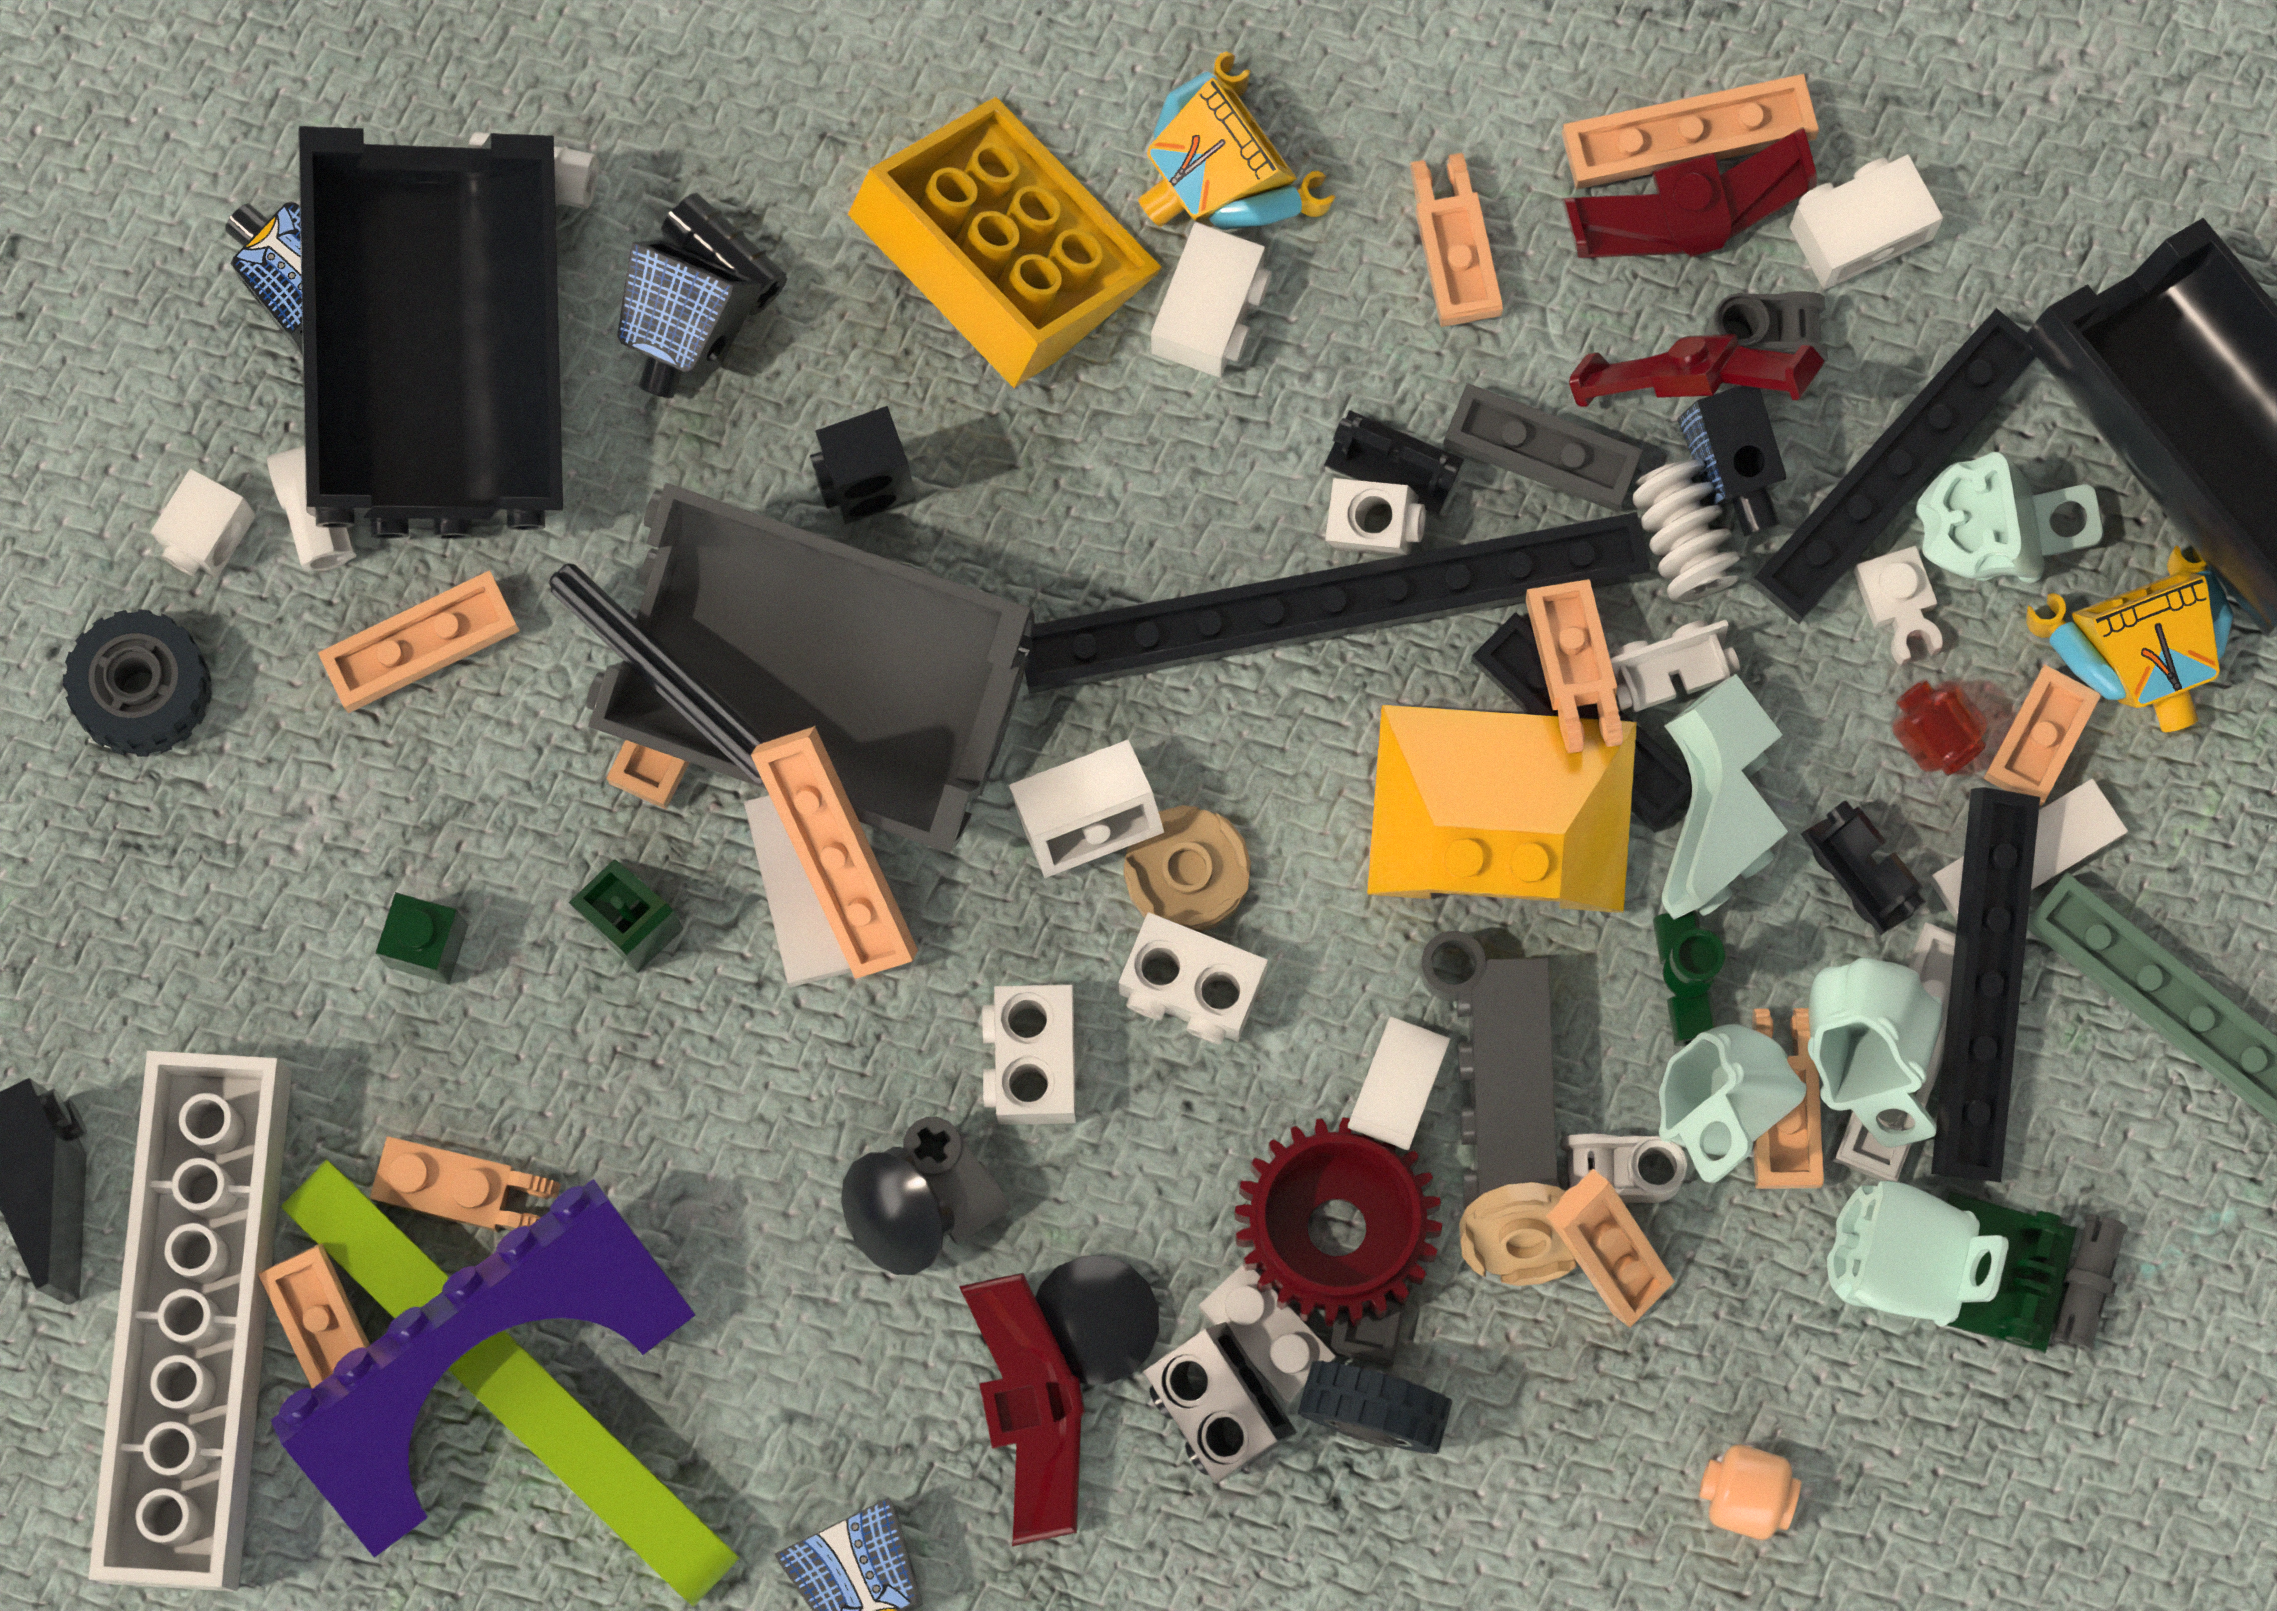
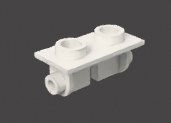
[1610,620,1740,713]

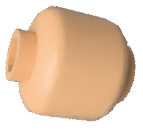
[1698,1444,1801,1540]

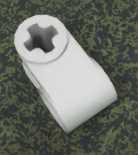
[1560,1134,1687,1203]

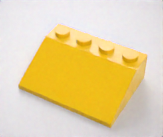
[848,96,1162,388]

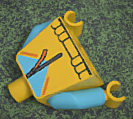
[1138,52,1335,230]
[2026,545,2234,732]

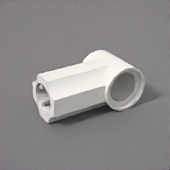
[267,445,357,571]

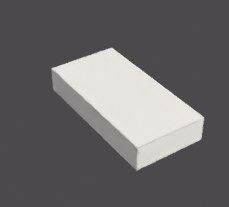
[1347,1016,1451,1151]

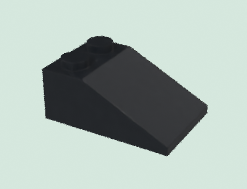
[0,1078,87,1305]

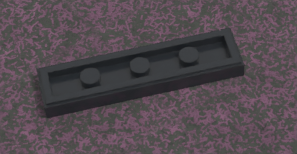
[1471,612,1692,833]

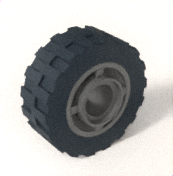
[63,609,212,757]
[1298,1360,1452,1454]

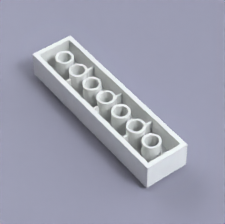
[89,1051,292,1592]

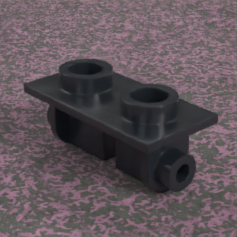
[1324,410,1464,516]
[1801,800,1927,936]

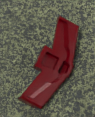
[1561,127,1817,258]
[1569,334,1824,407]
[959,1273,1086,1547]

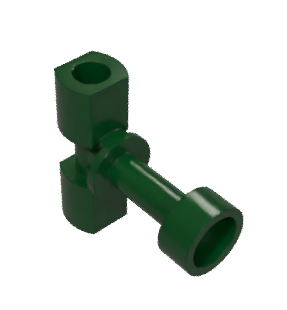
[1652,910,1725,1047]

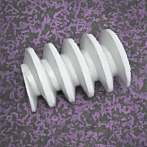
[1632,459,1740,602]

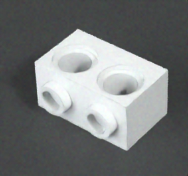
[1118,912,1268,1044]
[982,985,1076,1125]

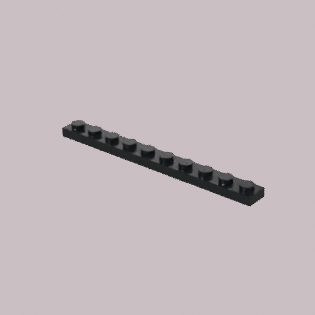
[1020,512,1650,694]

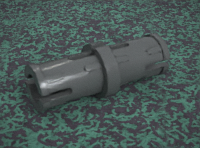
[2051,1214,2128,1352]

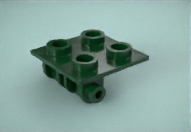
[1926,1191,2077,1354]

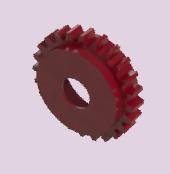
[1234,1117,1442,1327]

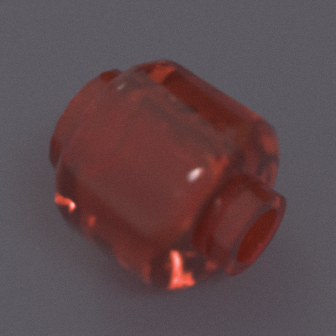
[1891,679,1988,776]

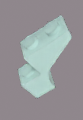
[1662,674,1788,919]

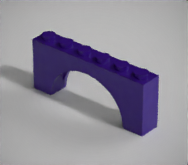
[271,1178,696,1558]

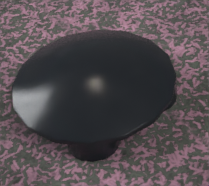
[841,1147,955,1275]
[1035,1256,1159,1385]

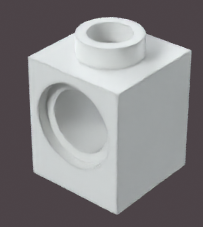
[151,468,256,578]
[1325,478,1426,557]

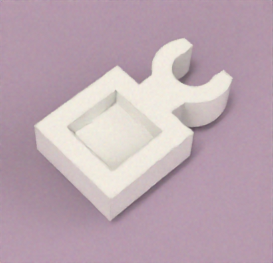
[1853,546,1943,666]

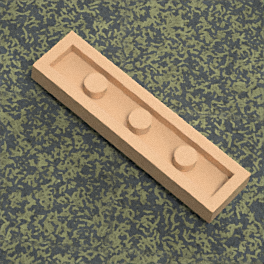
[1562,74,1819,190]
[751,726,918,979]

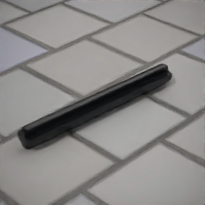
[549,563,767,785]

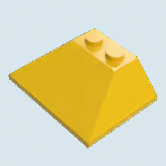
[1367,705,1637,913]

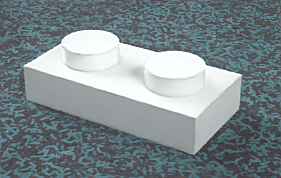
[1198,1264,1336,1404]

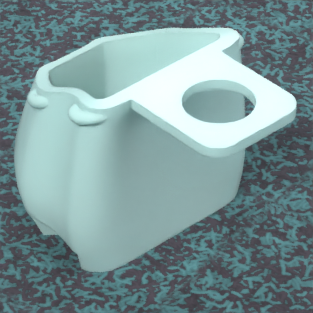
[1916,452,2104,583]
[1808,957,1943,1148]
[1659,1024,1806,1183]
[1827,1181,2008,1326]

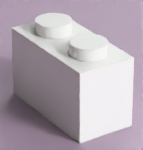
[1790,155,1943,290]
[1151,222,1272,378]
[1009,739,1164,878]

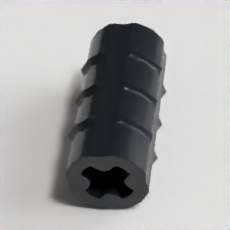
[661,193,788,316]

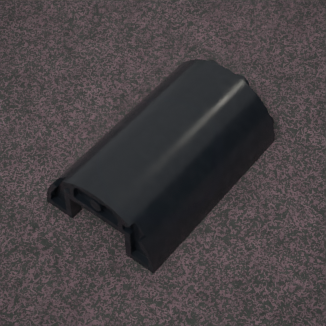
[298,126,563,540]
[2025,218,2277,639]

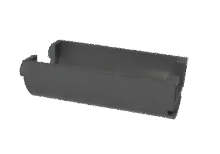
[586,483,1035,853]

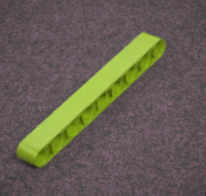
[281,1159,740,1607]

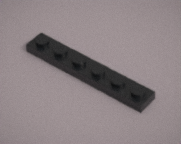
[1751,308,2037,625]
[1931,787,2040,1182]

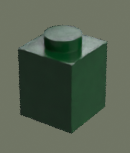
[375,892,469,985]

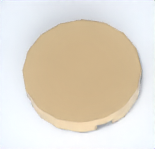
[1123,805,1251,932]
[1459,1182,1577,1286]

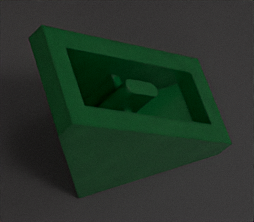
[568,859,683,973]

